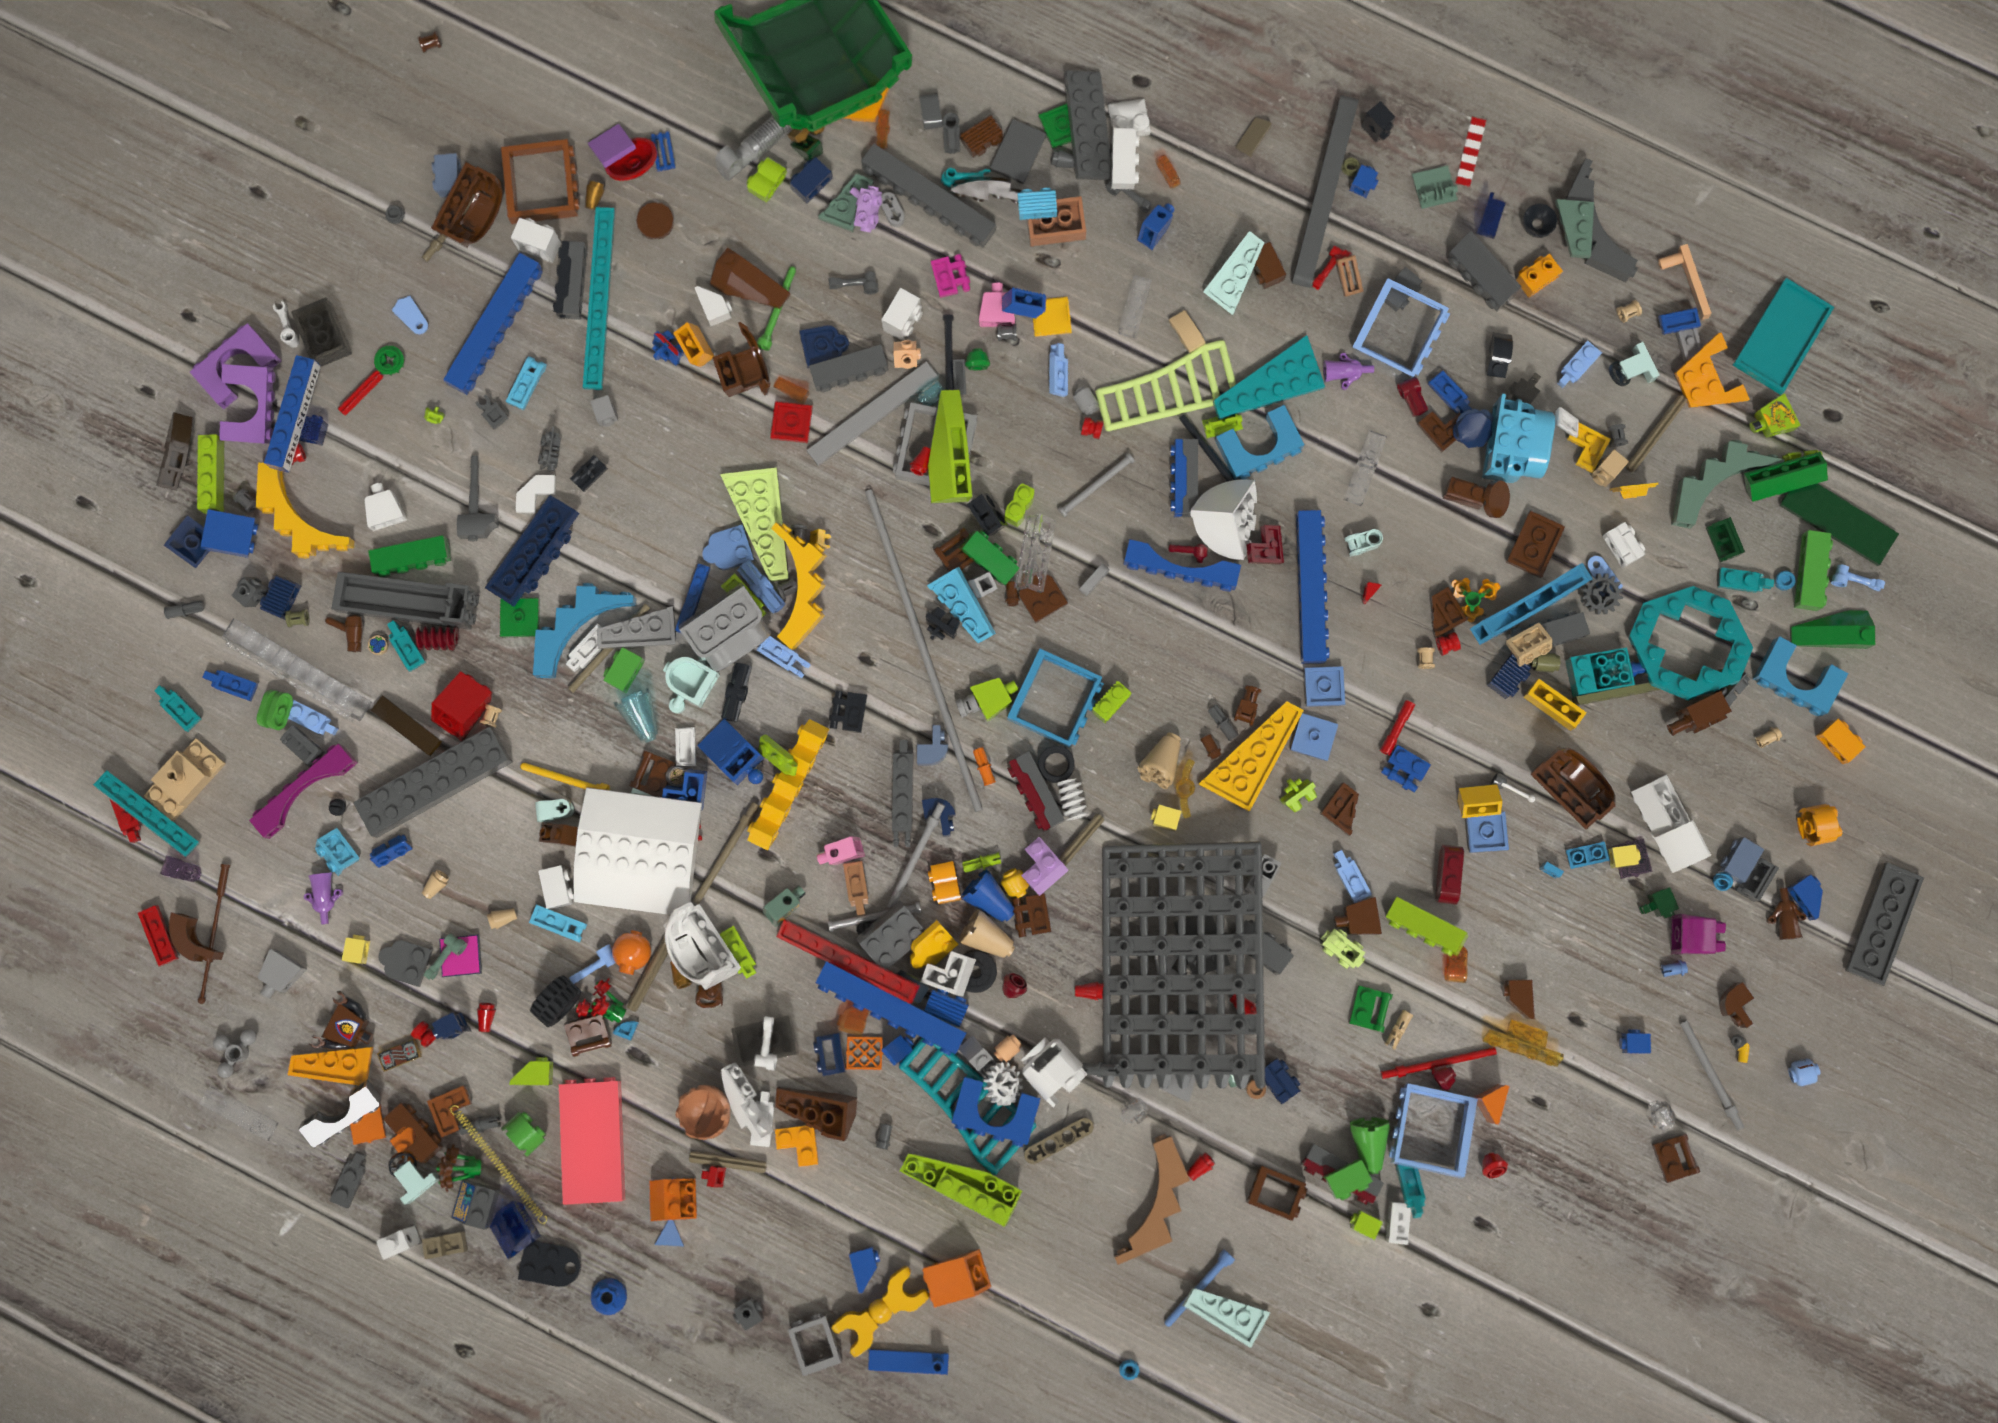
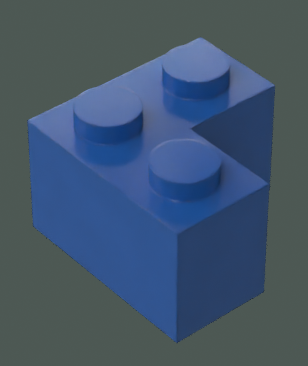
[662,769,708,811]

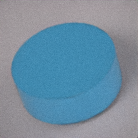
[1774,571,1796,591]

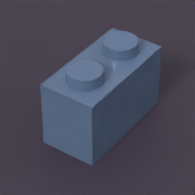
[432,154,461,197]
[1719,837,1764,884]

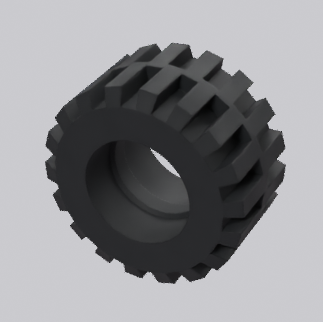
[530,975,582,1028]

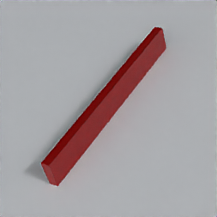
[776,919,920,1004]

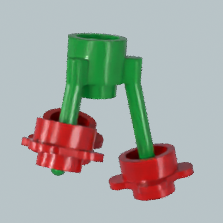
[576,978,627,1023]

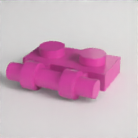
[930,254,971,298]

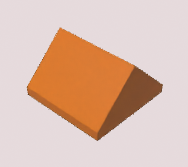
[1473,1084,1509,1125]

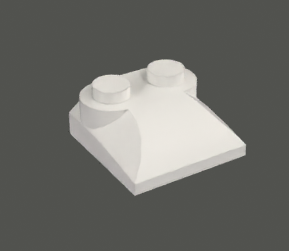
[1108,99,1150,136]

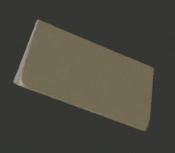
[1236,117,1272,157]

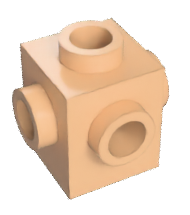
[894,340,921,369]

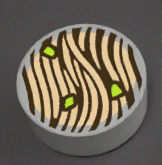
[666,766,685,786]

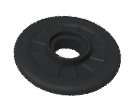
[963,950,997,993]

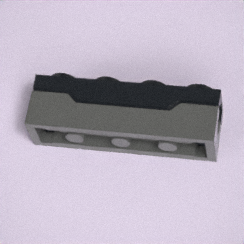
[553,241,588,320]

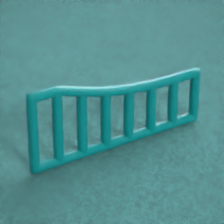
[899,1038,1037,1175]

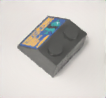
[451,1179,501,1230]

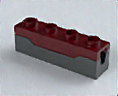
[1007,752,1065,832]
[1301,1143,1384,1205]

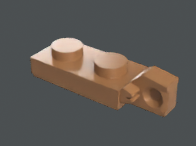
[843,860,869,916]

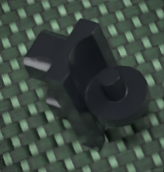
[570,455,608,492]
[925,606,960,640]

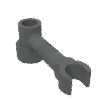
[1105,180,1152,213]
[829,272,879,294]

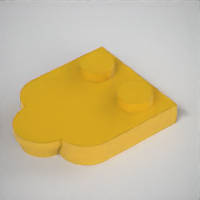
[910,920,958,969]

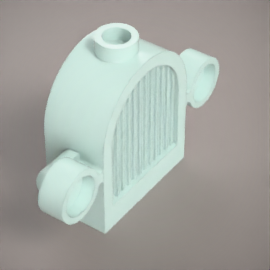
[663,656,720,714]

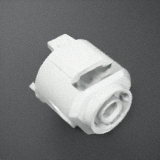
[1021,1037,1088,1107]

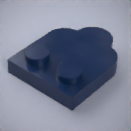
[799,325,849,368]

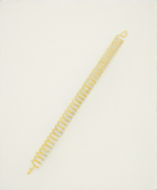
[450,1105,547,1224]

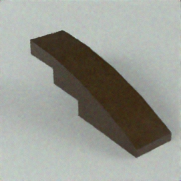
[371,695,442,757]

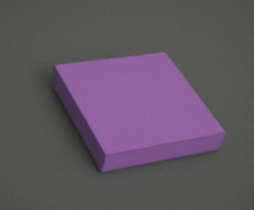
[588,124,636,168]

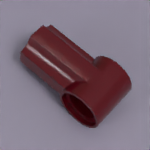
[1397,377,1429,417]

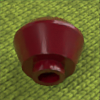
[1002,973,1027,998]
[1431,1065,1457,1091]

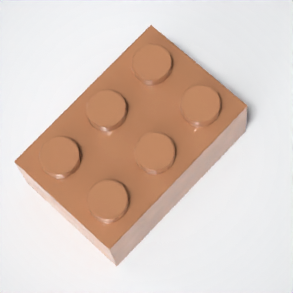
[1027,196,1086,246]

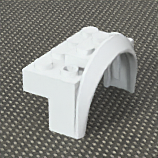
[664,902,741,990]

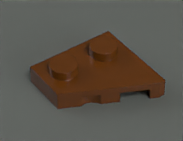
[1320,782,1359,836]

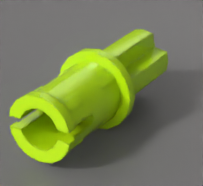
[962,852,1001,873]

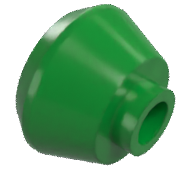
[965,348,990,371]

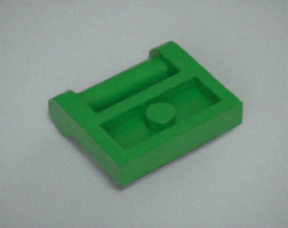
[1349,986,1393,1033]

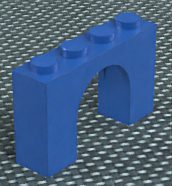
[952,1077,1040,1147]

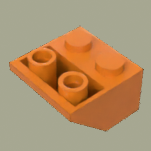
[649,1179,697,1221]

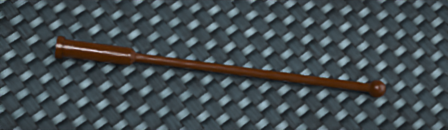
[198,864,231,1004]

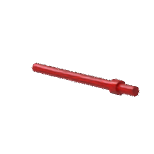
[1380,1047,1497,1079]

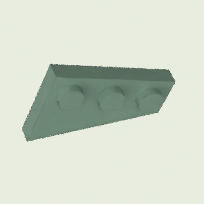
[818,174,874,232]
[1555,199,1594,259]

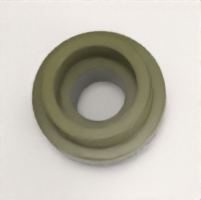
[1341,158,1360,176]

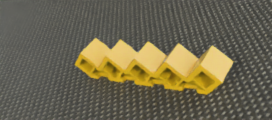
[747,719,830,850]

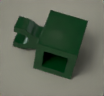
[1638,887,1679,919]

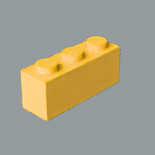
[1523,679,1587,731]

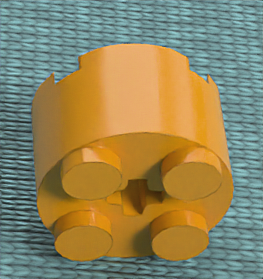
[1797,804,1842,846]

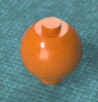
[612,930,651,975]

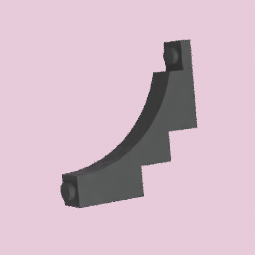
[1565,158,1638,282]

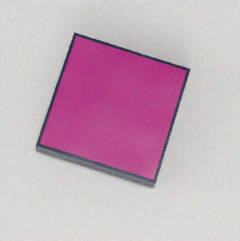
[439,935,482,977]

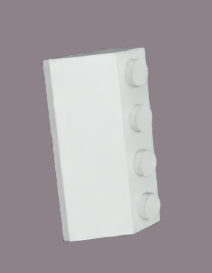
[1631,775,1691,857]

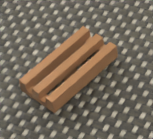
[1336,255,1363,297]

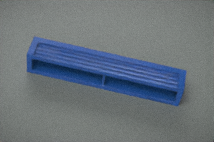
[675,563,711,634]

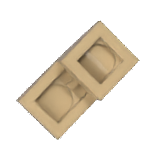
[1169,310,1206,353]

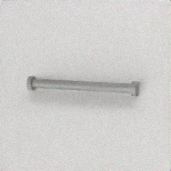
[1058,453,1135,518]
[828,902,921,932]

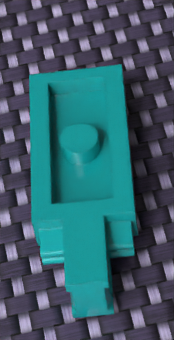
[1718,568,1774,593]
[387,620,427,672]
[154,685,202,732]
[1396,1165,1426,1219]

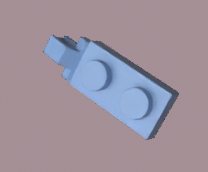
[1557,341,1602,388]
[1049,343,1068,397]
[288,700,338,735]
[1334,850,1372,904]

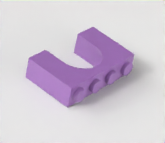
[190,323,281,409]
[219,364,276,444]

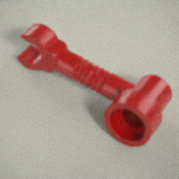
[1312,245,1352,290]

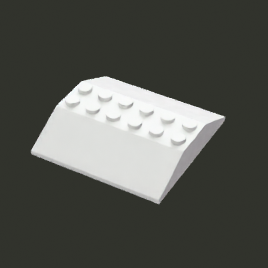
[574,788,702,915]

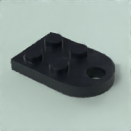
[518,1239,582,1287]

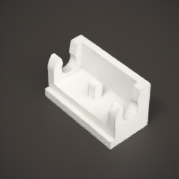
[1386,1201,1411,1245]

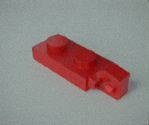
[109,798,142,843]

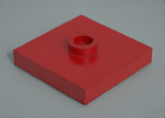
[770,401,813,443]

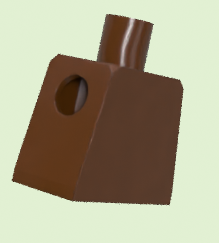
[1334,897,1382,935]

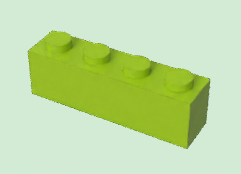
[197,434,224,514]
[1386,897,1468,957]

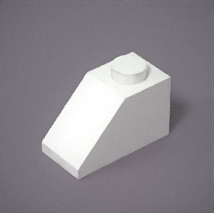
[694,286,732,326]

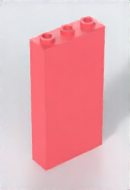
[559,1077,625,1205]

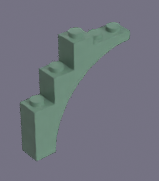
[1671,440,1784,529]

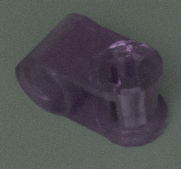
[160,855,202,882]

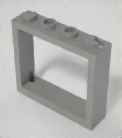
[893,403,978,486]

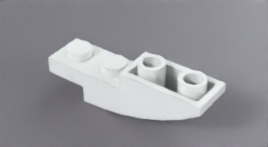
[721,1062,774,1142]

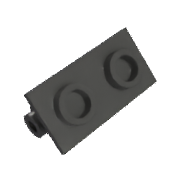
[1716,672,1750,707]

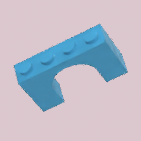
[1215,405,1305,480]
[1753,636,1849,716]

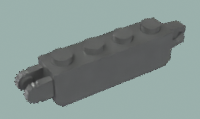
[892,740,914,847]

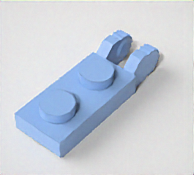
[757,636,811,678]

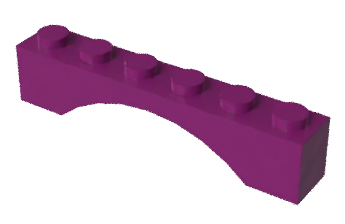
[249,744,358,839]

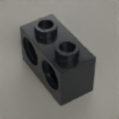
[967,493,1008,536]

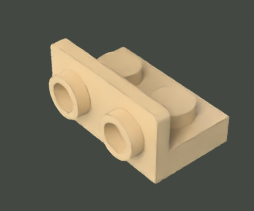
[1506,623,1552,667]

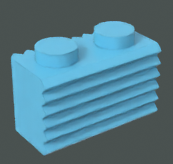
[1018,188,1057,220]

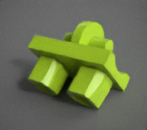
[1279,778,1317,812]

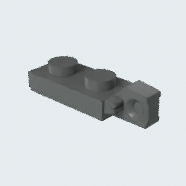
[329,1152,366,1209]

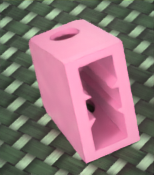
[979,283,1015,327]
[817,836,865,865]

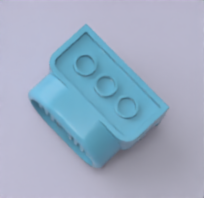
[1482,394,1555,483]

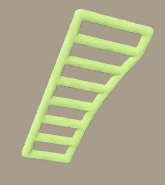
[1095,340,1236,431]

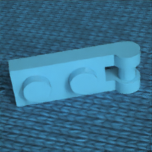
[506,356,547,411]
[529,905,587,942]

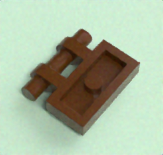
[1012,893,1051,938]

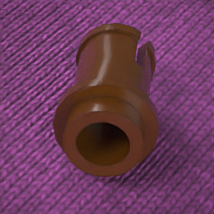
[1005,581,1020,607]
[1200,734,1222,760]

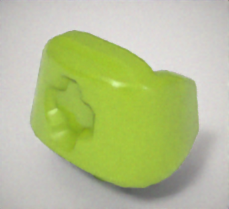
[424,406,445,424]

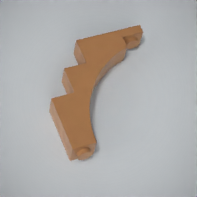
[1114,1134,1190,1265]

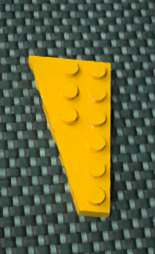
[1198,701,1304,812]

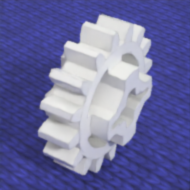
[984,1063,1023,1106]

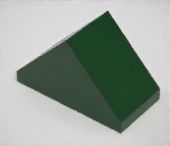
[790,135,823,162]

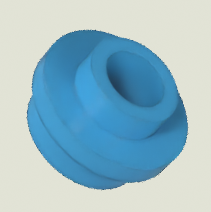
[1713,872,1733,891]
[1119,1359,1139,1380]

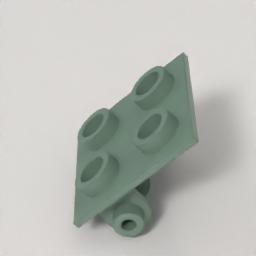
[1412,165,1458,209]

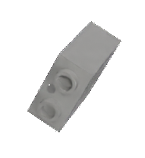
[788,1313,842,1376]

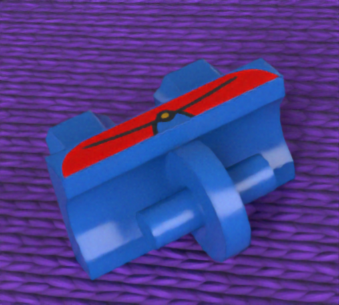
[652,330,685,366]

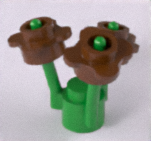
[436,1144,481,1192]

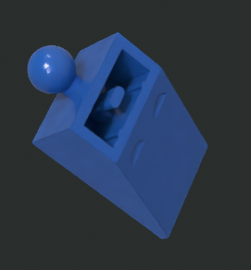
[697,719,764,786]

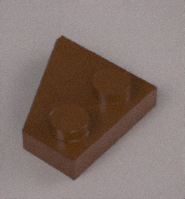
[1431,587,1468,639]

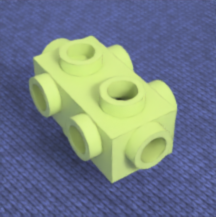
[1321,929,1365,969]

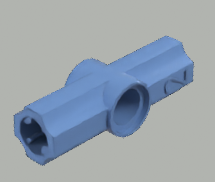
[737,560,786,614]

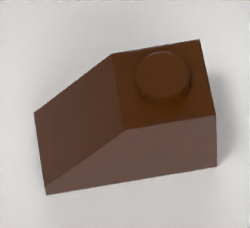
[1502,980,1535,1019]

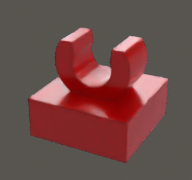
[701,1166,726,1188]

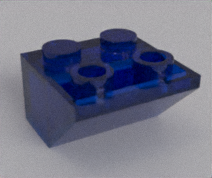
[489,1200,541,1260]

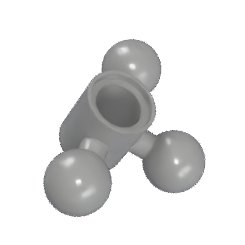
[213,1029,257,1078]

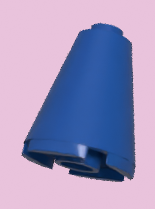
[961,869,1014,922]

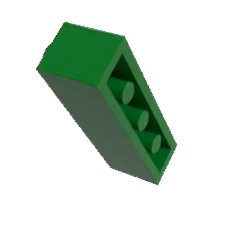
[1744,452,1828,502]
[368,535,452,577]

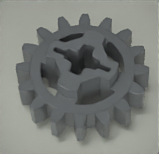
[1580,573,1624,614]

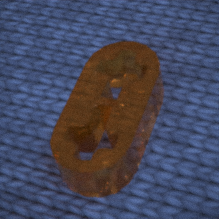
[1155,154,1181,189]

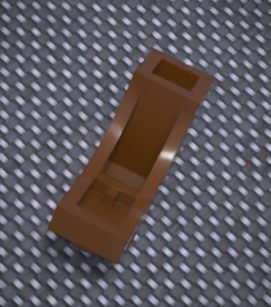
[169,912,224,962]

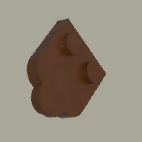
[1019,571,1068,624]

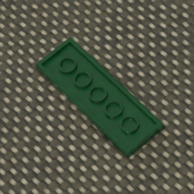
[1779,484,1899,566]

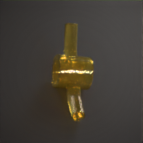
[1175,759,1195,819]

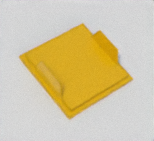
[1033,296,1072,337]
[1610,483,1658,499]

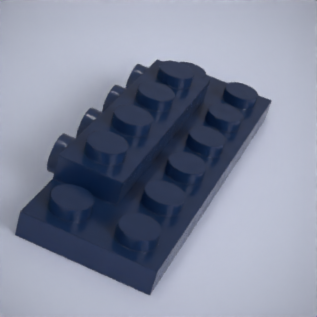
[485,495,580,607]

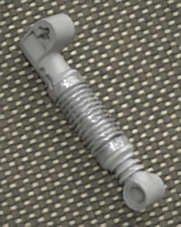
[715,85,824,181]

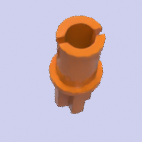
[973,747,996,786]

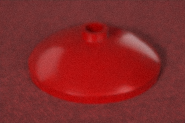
[605,138,657,181]

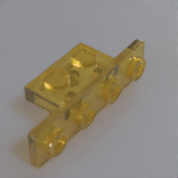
[1483,1019,1564,1067]

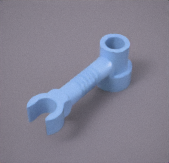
[1831,564,1885,591]
[569,944,615,984]

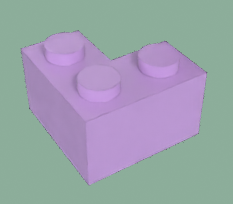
[1021,837,1069,896]

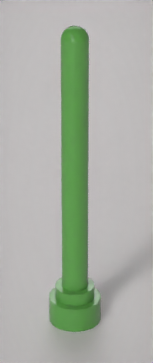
[757,266,796,351]

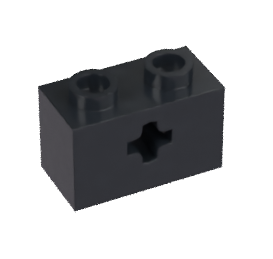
[1361,101,1396,143]

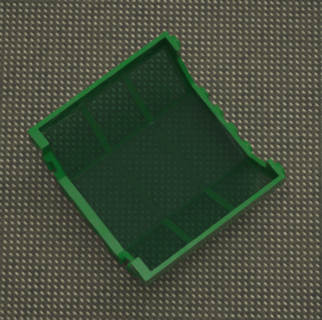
[714,0,912,132]

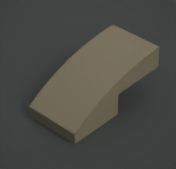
[422,1231,468,1259]

